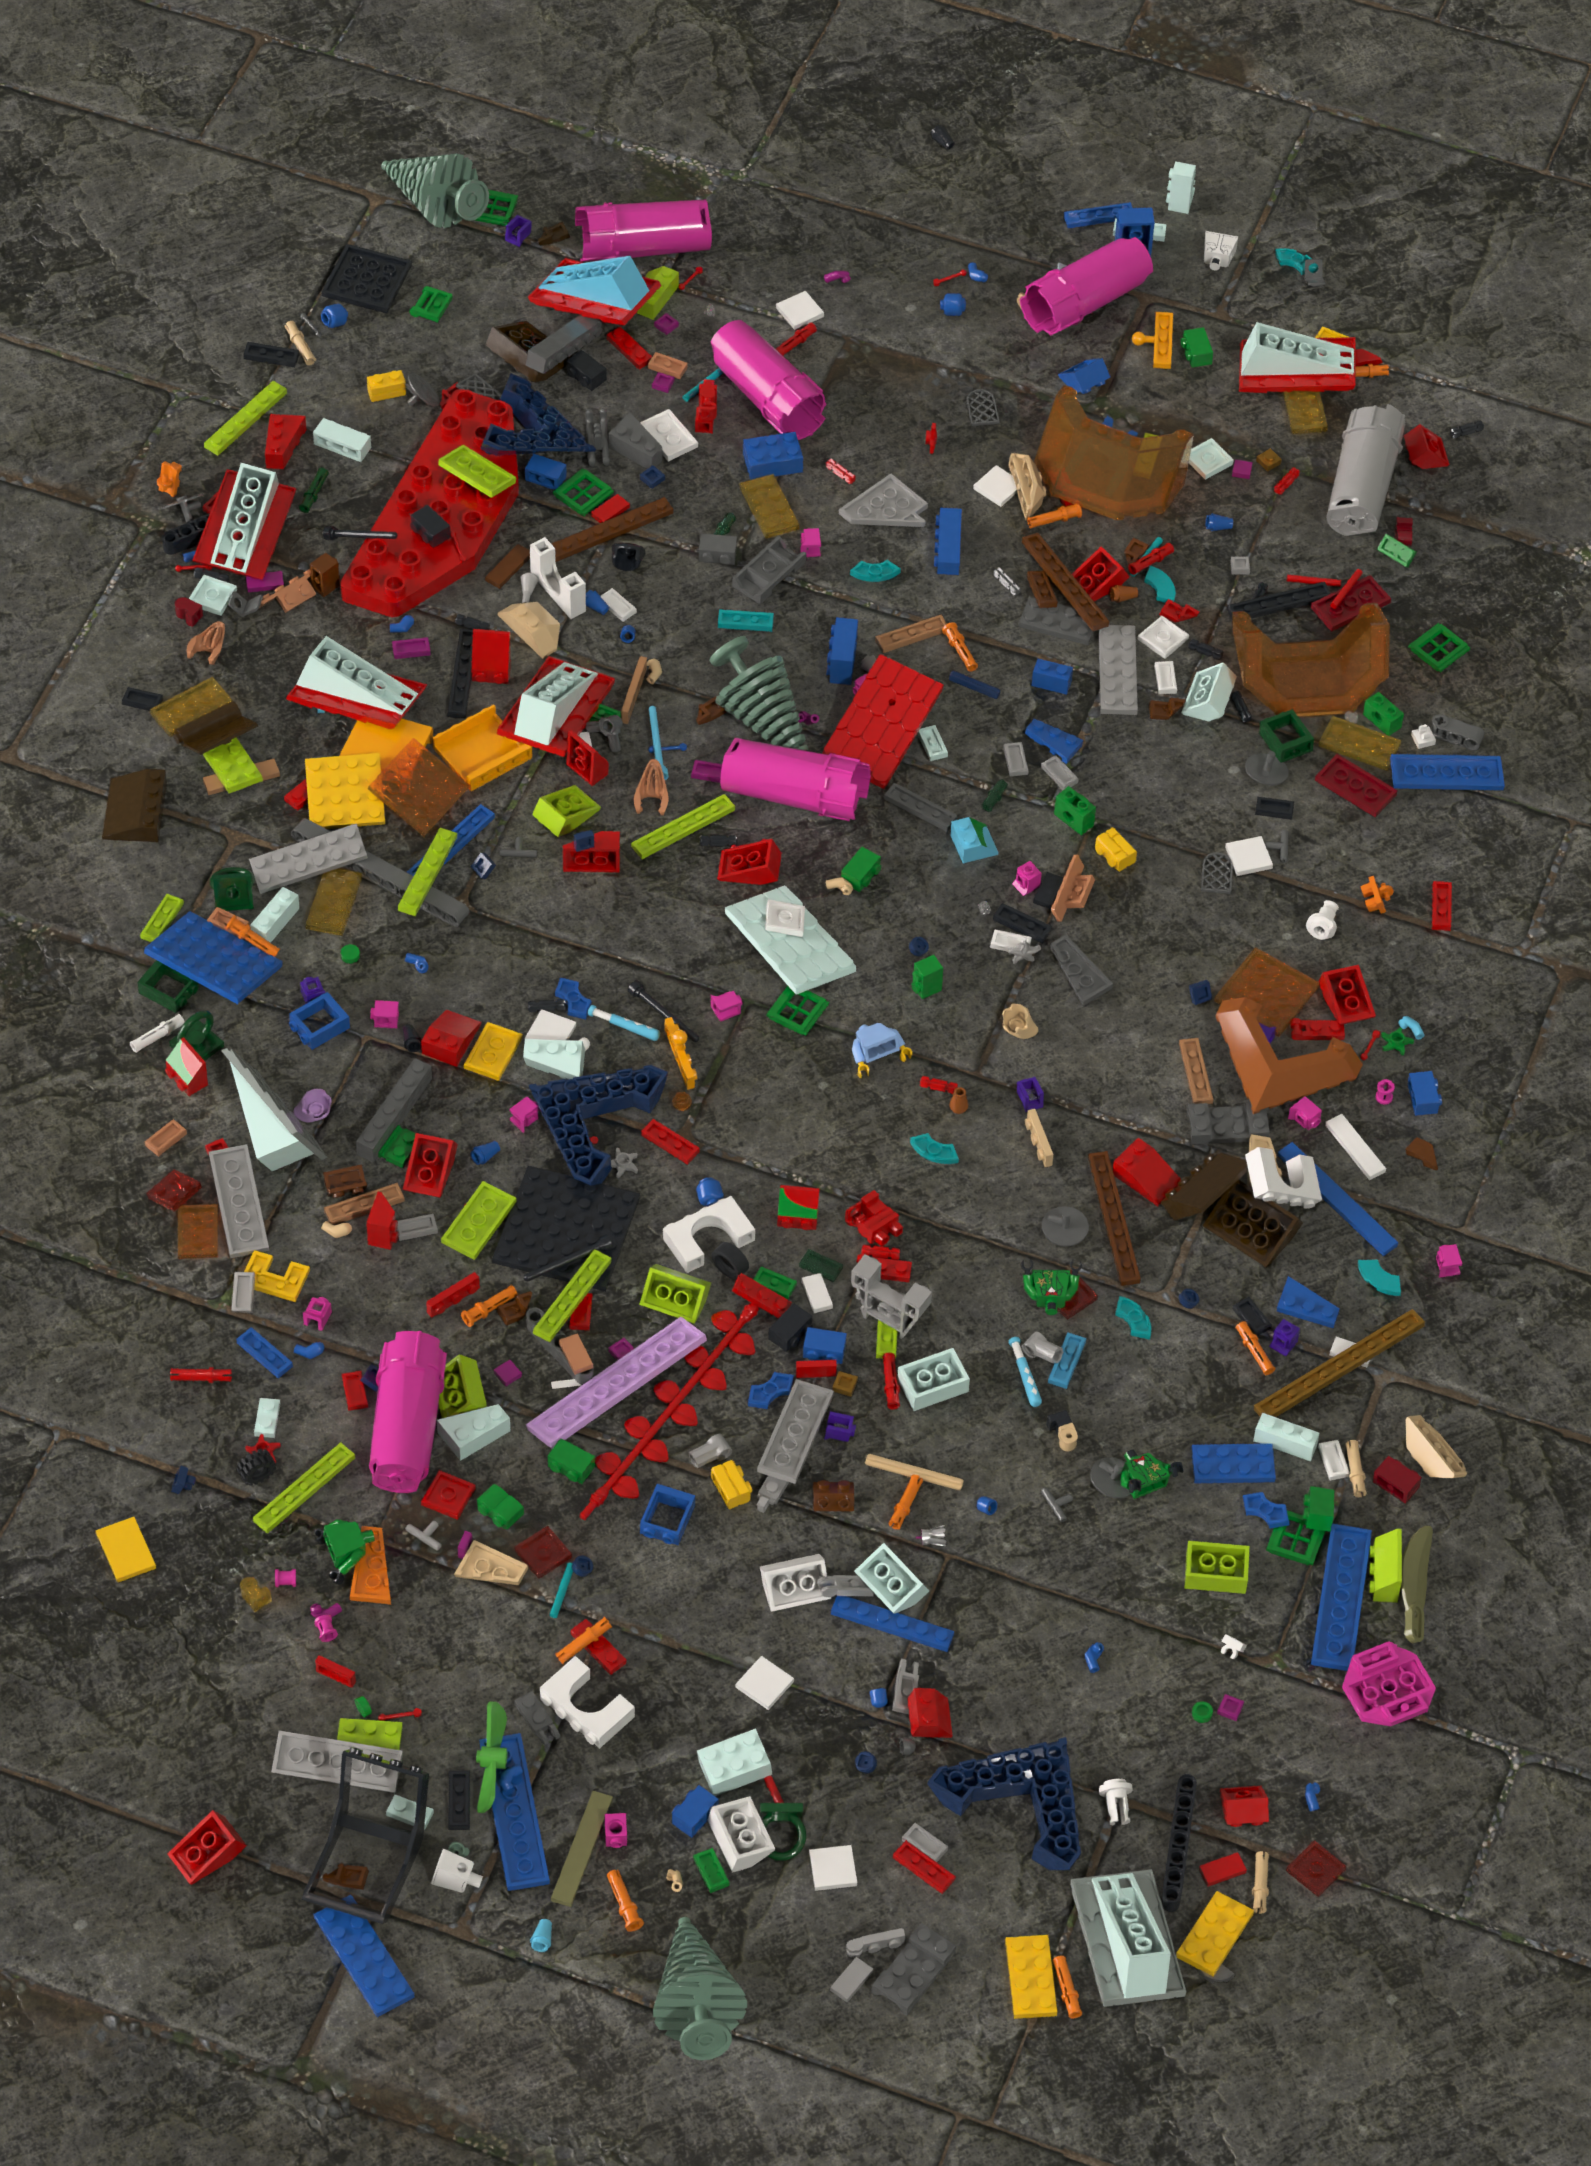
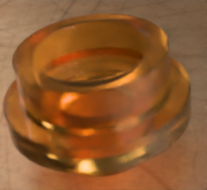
[672,1092,692,1111]

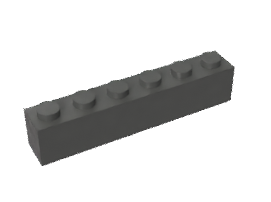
[526,315,602,374]
[356,1058,432,1163]

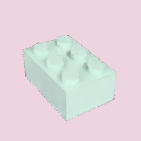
[897,1348,970,1411]
[697,1729,772,1796]

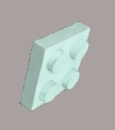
[1183,438,1234,480]
[189,575,237,616]

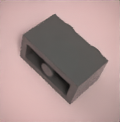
[699,533,737,565]

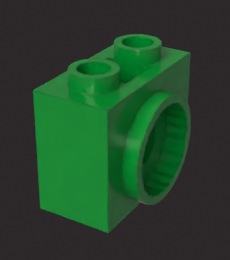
[1054,786,1096,836]

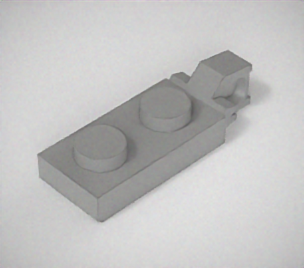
[757,1476,789,1513]

